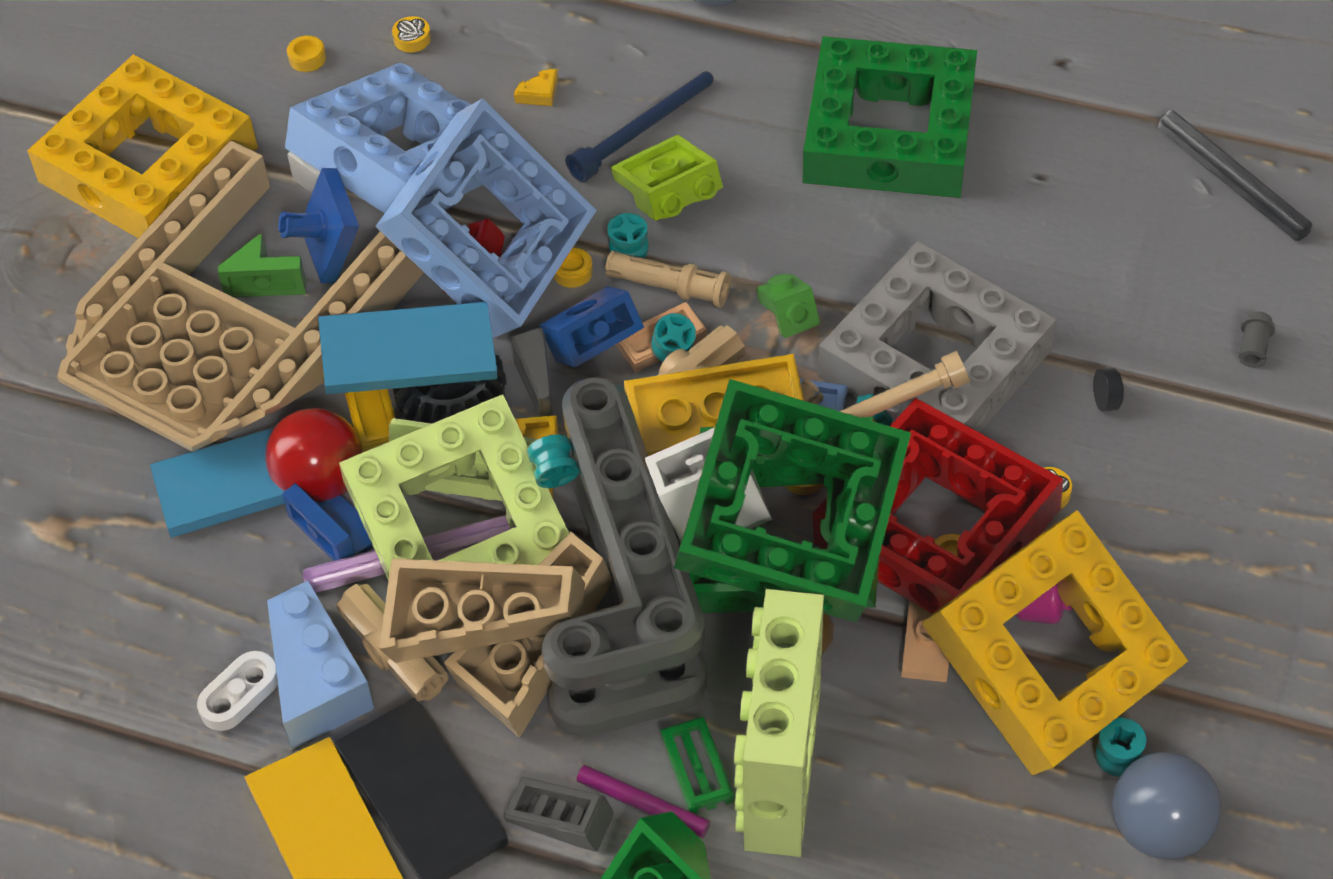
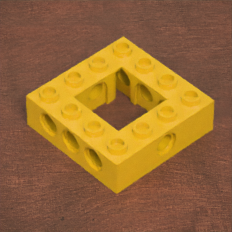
[27,54,258,238]
[921,510,1188,775]

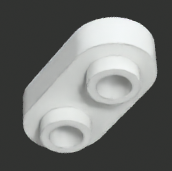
[197,651,278,731]

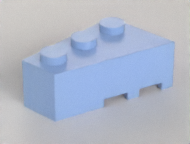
[267,581,374,750]

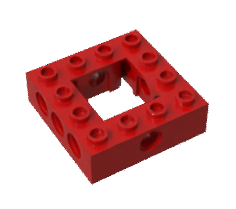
[812,398,1063,614]

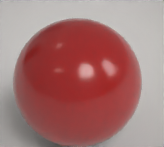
[265,408,363,502]

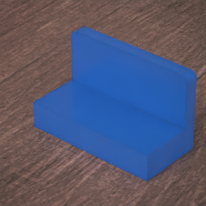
[282,483,373,561]

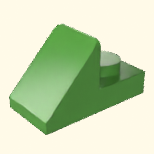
[218,234,307,298]

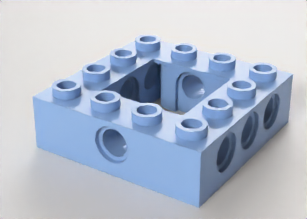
[285,62,482,214]
[375,98,597,338]

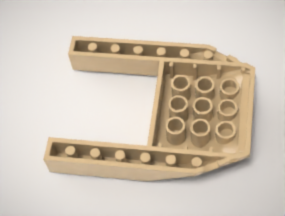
[57,141,424,452]

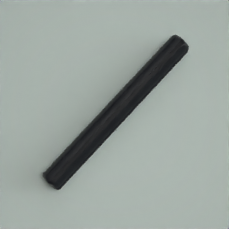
[1158,110,1312,241]

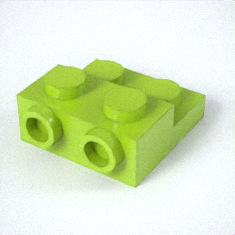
[611,134,723,221]

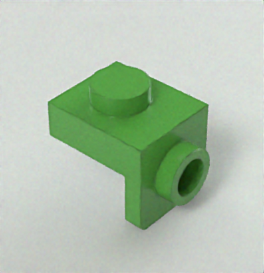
[756,274,820,338]

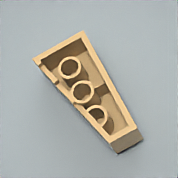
[444,532,613,738]
[379,558,585,663]

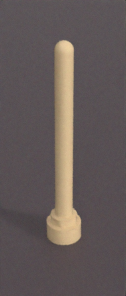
[840,351,970,417]

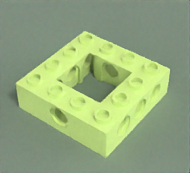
[339,394,569,581]
[734,589,824,857]

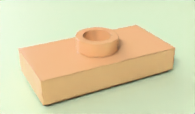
[901,601,949,682]

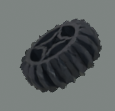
[392,355,507,424]

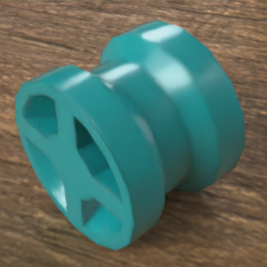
[608,213,649,258]
[651,313,696,362]
[527,434,579,488]
[1095,717,1147,777]

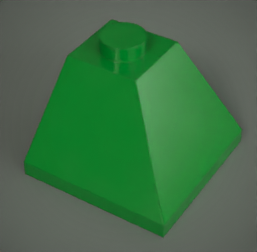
[601,811,711,879]

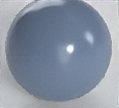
[1112,752,1221,859]

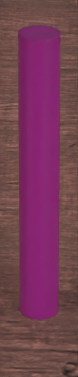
[576,765,711,838]

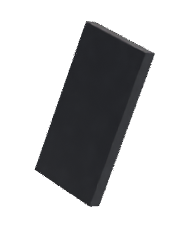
[334,697,509,879]

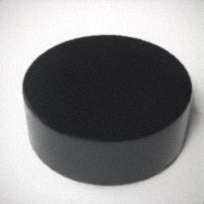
[1093,368,1124,411]

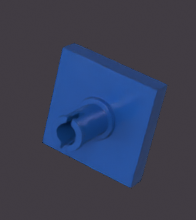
[278,168,359,283]

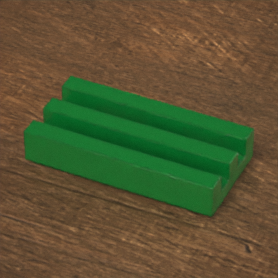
[660,716,734,814]

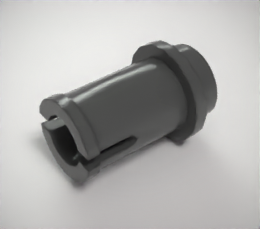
[1238,311,1275,368]

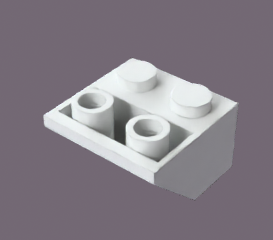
[645,428,772,542]

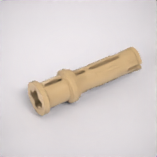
[605,251,731,308]

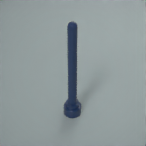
[565,71,714,183]

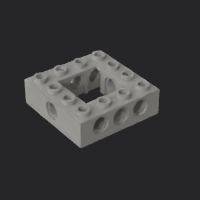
[818,241,1057,433]

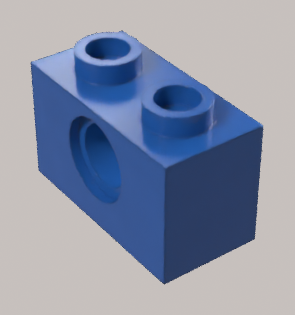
[539,286,644,367]

